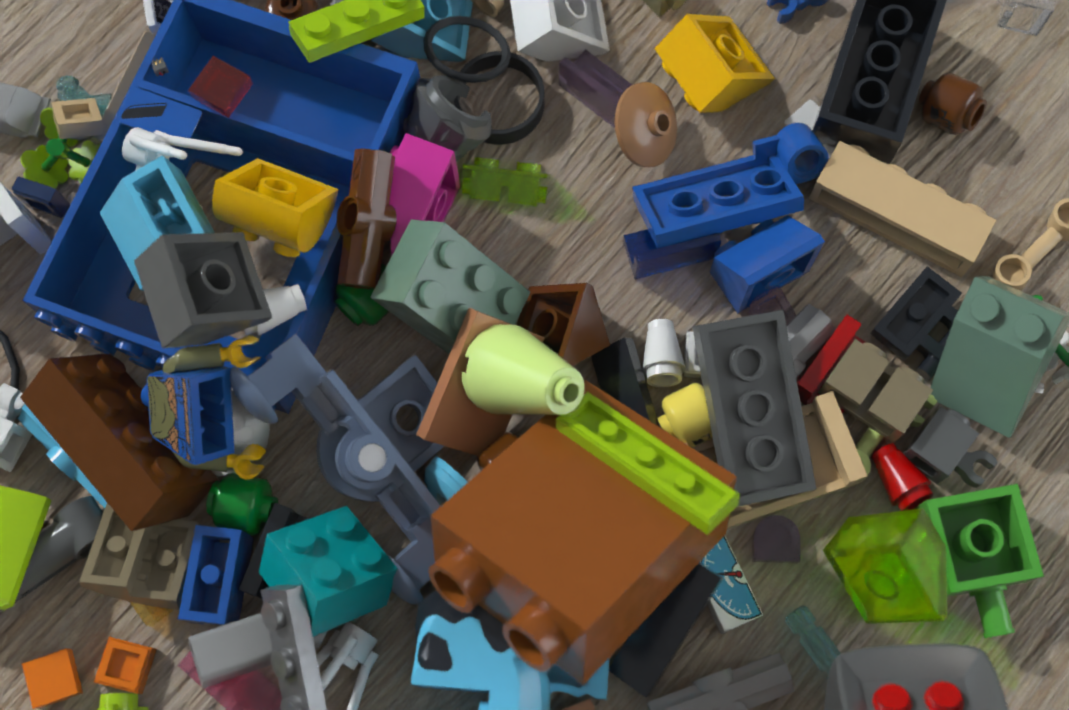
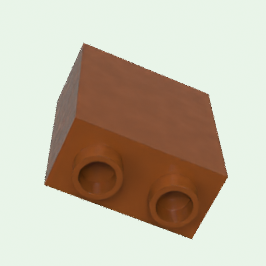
[429,380,737,685]

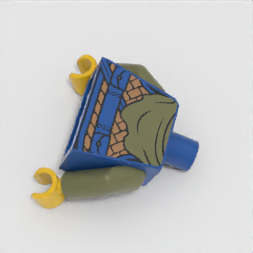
[141,335,266,480]

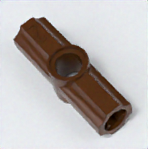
[336,148,397,290]

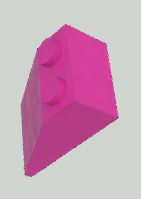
[389,133,461,255]

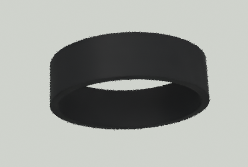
[454,51,545,145]

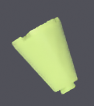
[462,324,584,415]

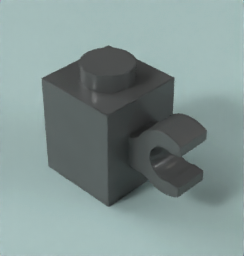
[903,407,998,488]

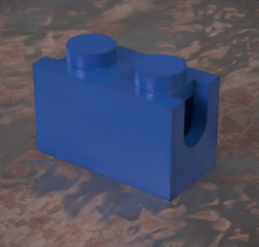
[178,525,254,626]

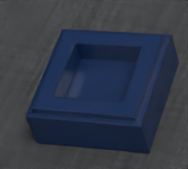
[11,176,71,218]

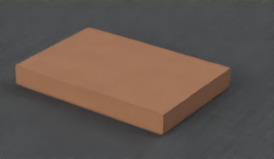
[416,308,545,456]

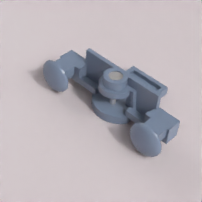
[230,334,444,605]

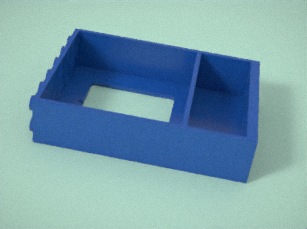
[22,0,420,414]

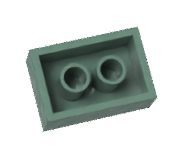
[370,220,531,354]

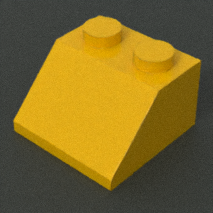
[654,14,775,113]

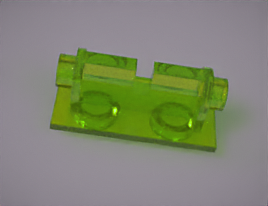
[462,157,550,207]

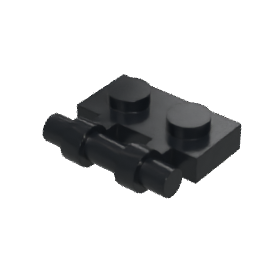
[870,266,962,380]

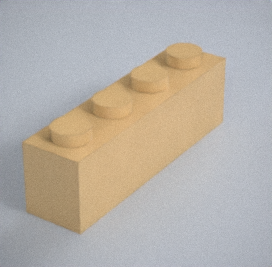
[808,140,996,277]

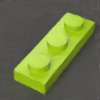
[288,0,425,63]

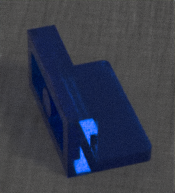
[623,229,722,280]

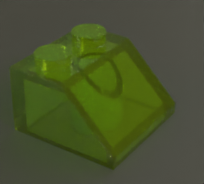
[823,508,947,624]

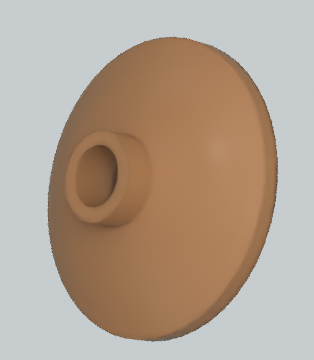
[615,82,677,168]

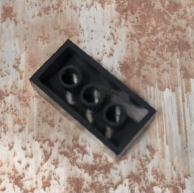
[812,0,947,164]

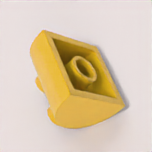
[212,158,339,257]

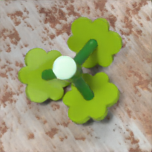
[20,108,101,189]

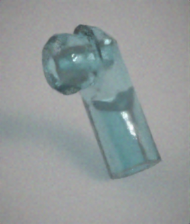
[56,75,113,115]

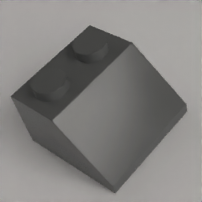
[134,232,273,349]

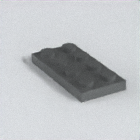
[692,310,817,507]

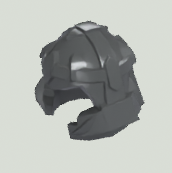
[403,75,492,162]

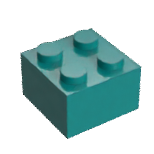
[259,505,398,637]

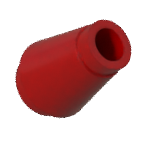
[871,443,934,513]

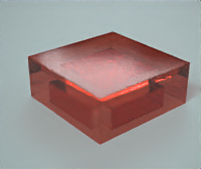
[188,56,253,118]

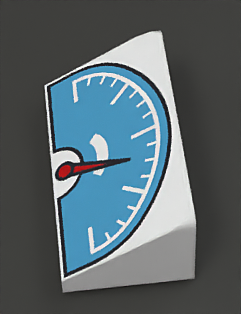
[700,536,763,634]

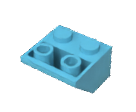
[100,155,215,291]

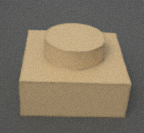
[51,98,104,140]

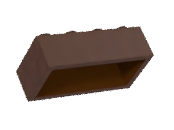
[20,353,219,532]

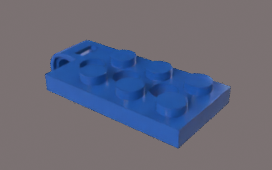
[632,123,829,249]

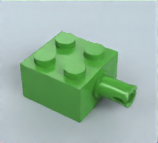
[912,484,1044,638]

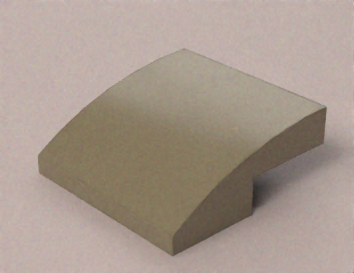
[79,503,201,610]

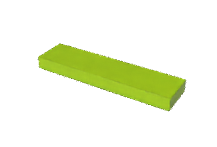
[556,392,740,535]

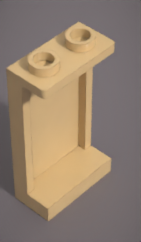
[685,391,867,530]

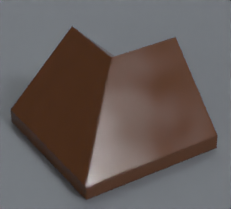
[517,283,610,366]

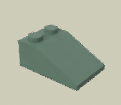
[930,276,1069,438]

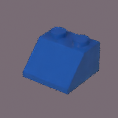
[710,215,825,314]

